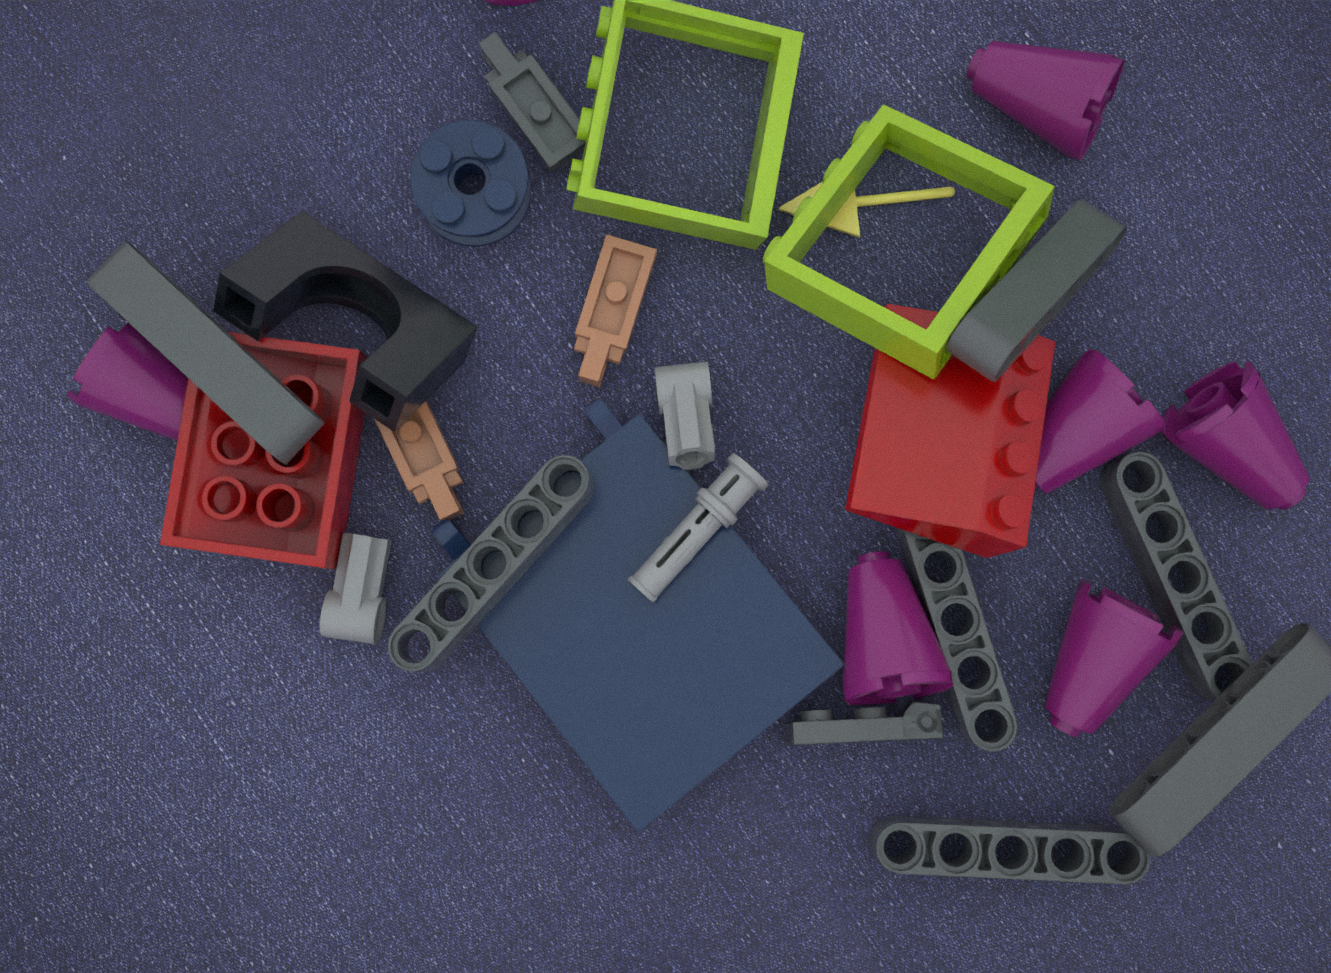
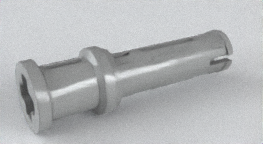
[628,453,769,603]

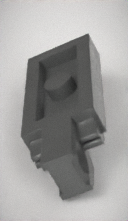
[478,32,585,173]
[787,702,943,746]

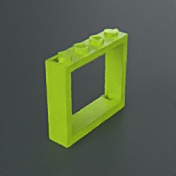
[566,0,804,250]
[763,104,1055,380]

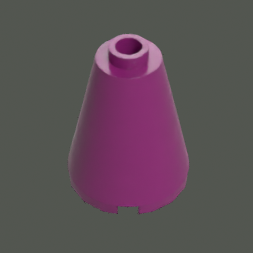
[966,41,1125,161]
[67,315,188,441]
[1034,348,1166,495]
[1160,361,1310,510]
[842,551,954,706]
[1044,579,1184,738]

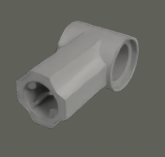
[654,361,715,470]
[320,533,392,645]

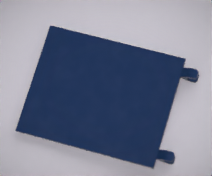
[432,399,844,833]

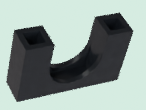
[213,211,478,432]

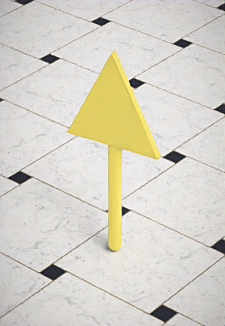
[778,182,955,238]

